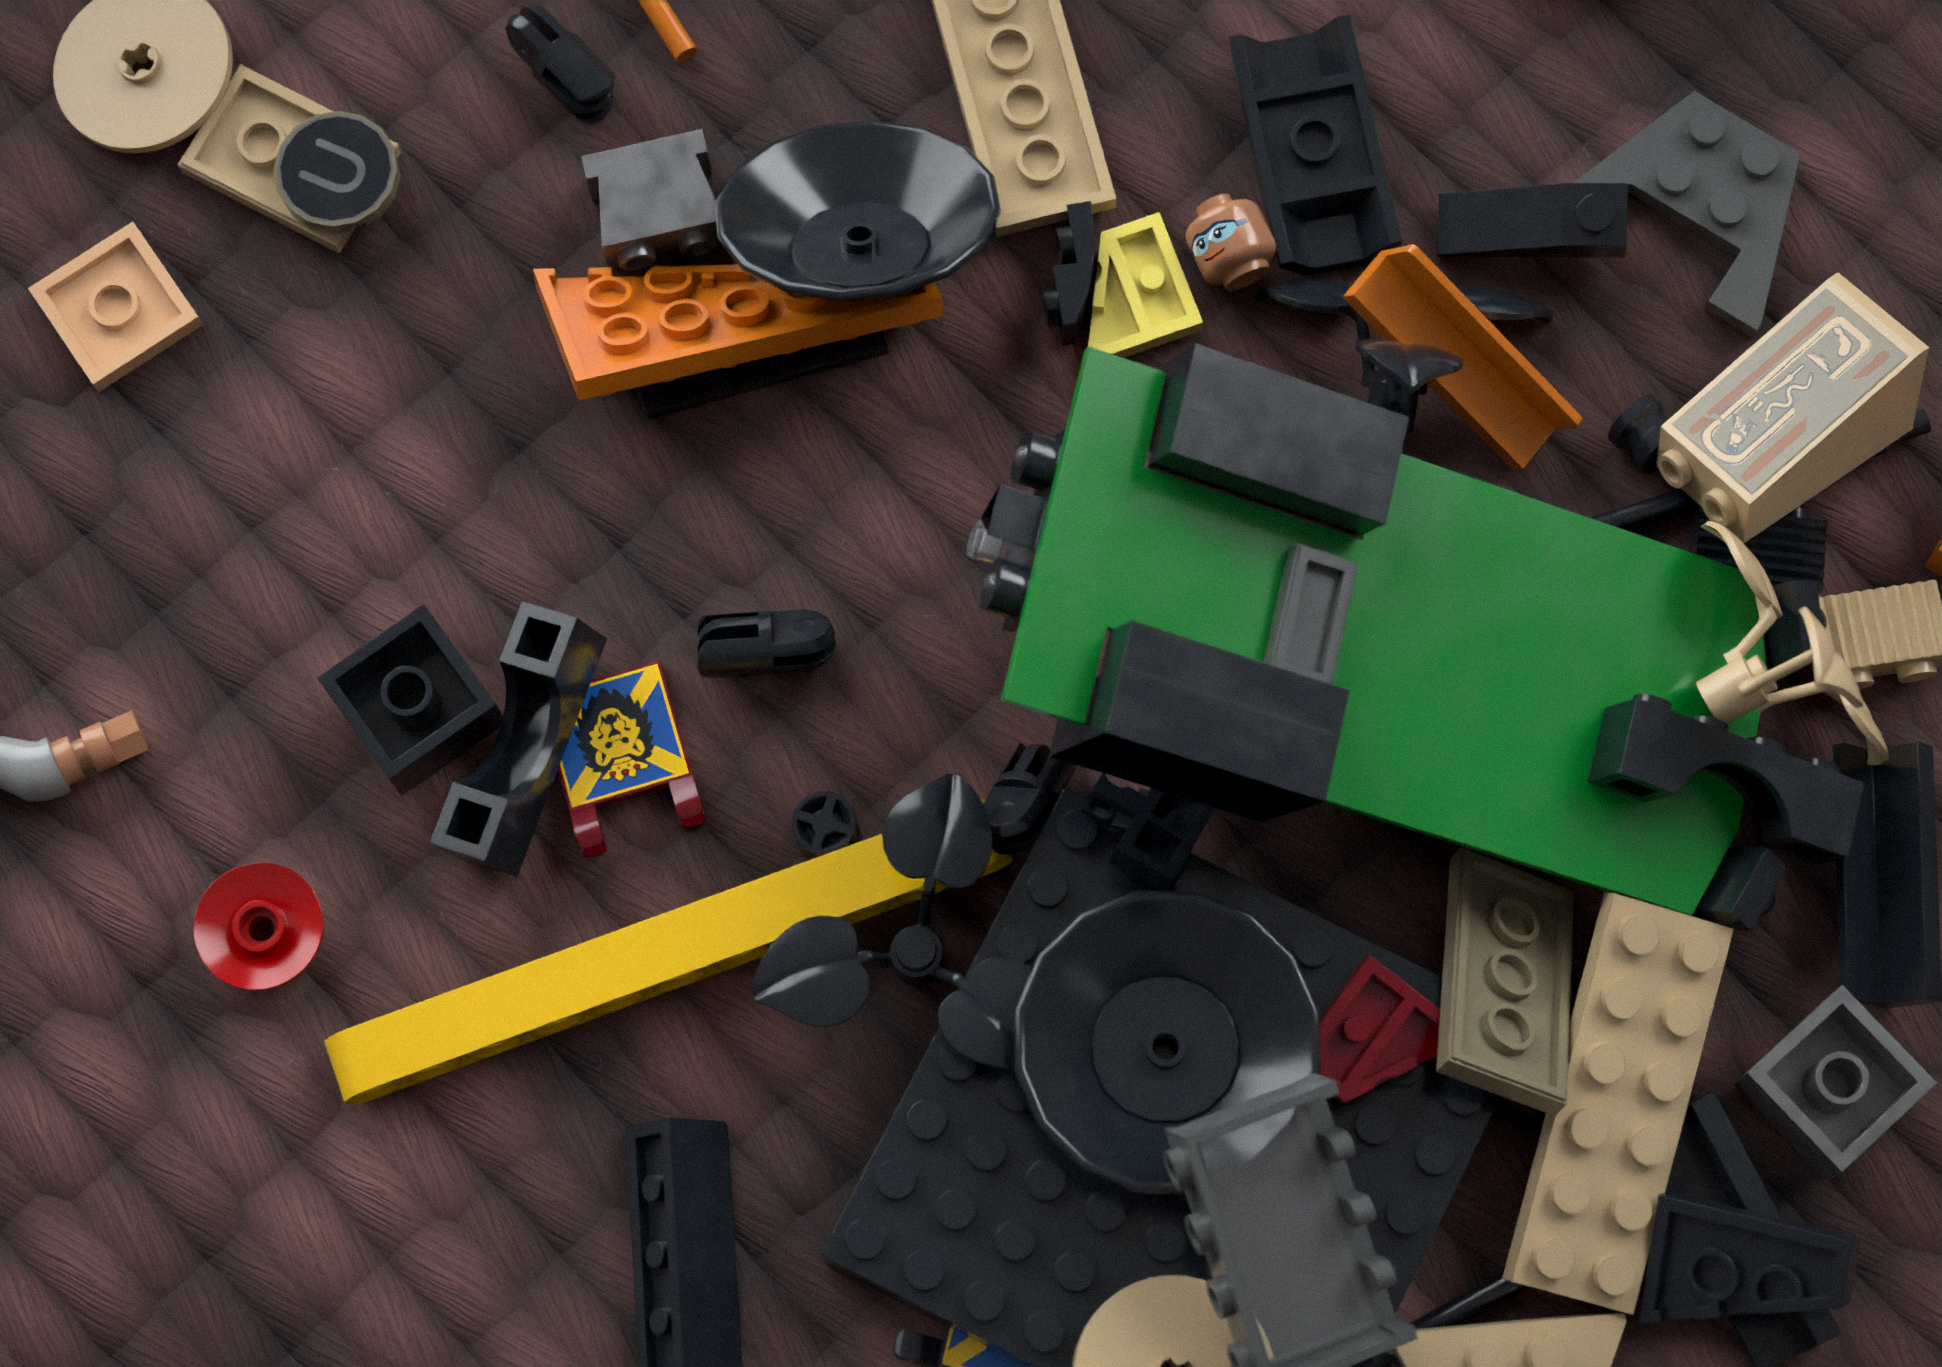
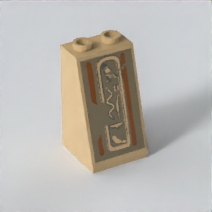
[1656,272,1929,544]

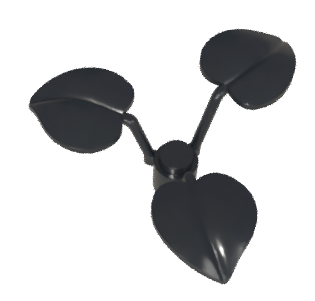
[1256,279,1553,433]
[752,774,1032,1070]

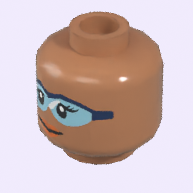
[1185,194,1276,291]

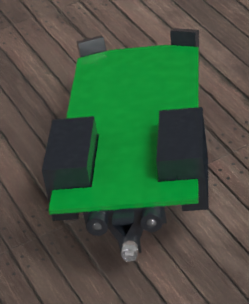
[967,344,1827,931]

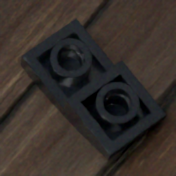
[1042,201,1094,346]

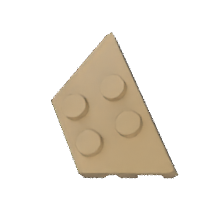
[1387,1312,1626,1367]

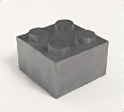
[1733,985,1937,1182]

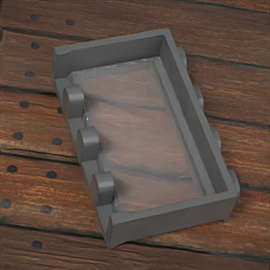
[1164,1073,1418,1367]

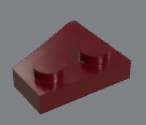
[1319,955,1440,1104]

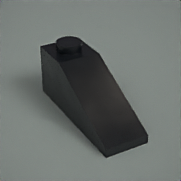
[1437,183,1628,258]

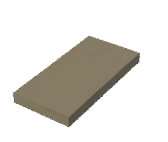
[1436,847,1575,1116]

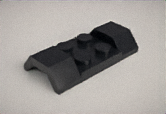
[1229,14,1402,276]

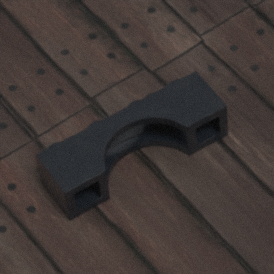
[430,601,607,878]
[1588,694,1864,865]

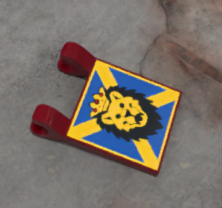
[558,660,706,857]

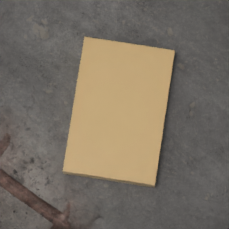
[178,64,401,254]

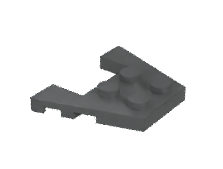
[1574,91,1801,338]

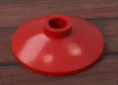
[193,862,324,991]

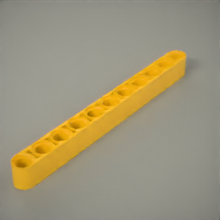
[324,799,1013,1105]

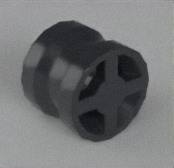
[1608,394,1668,475]
[792,791,858,860]

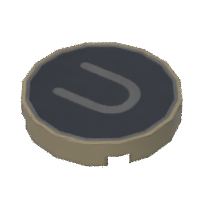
[274,111,401,234]

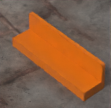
[1343,244,1583,470]

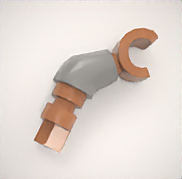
[0,710,149,802]

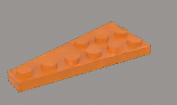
[533,264,943,401]

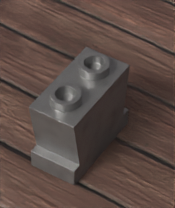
[581,129,720,270]

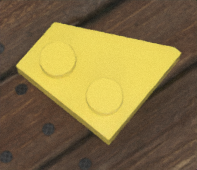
[1088,212,1203,358]

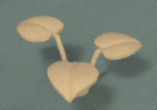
[1696,521,1889,765]

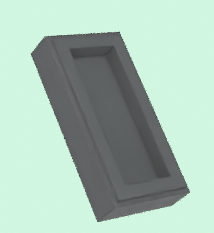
[1263,544,1358,685]

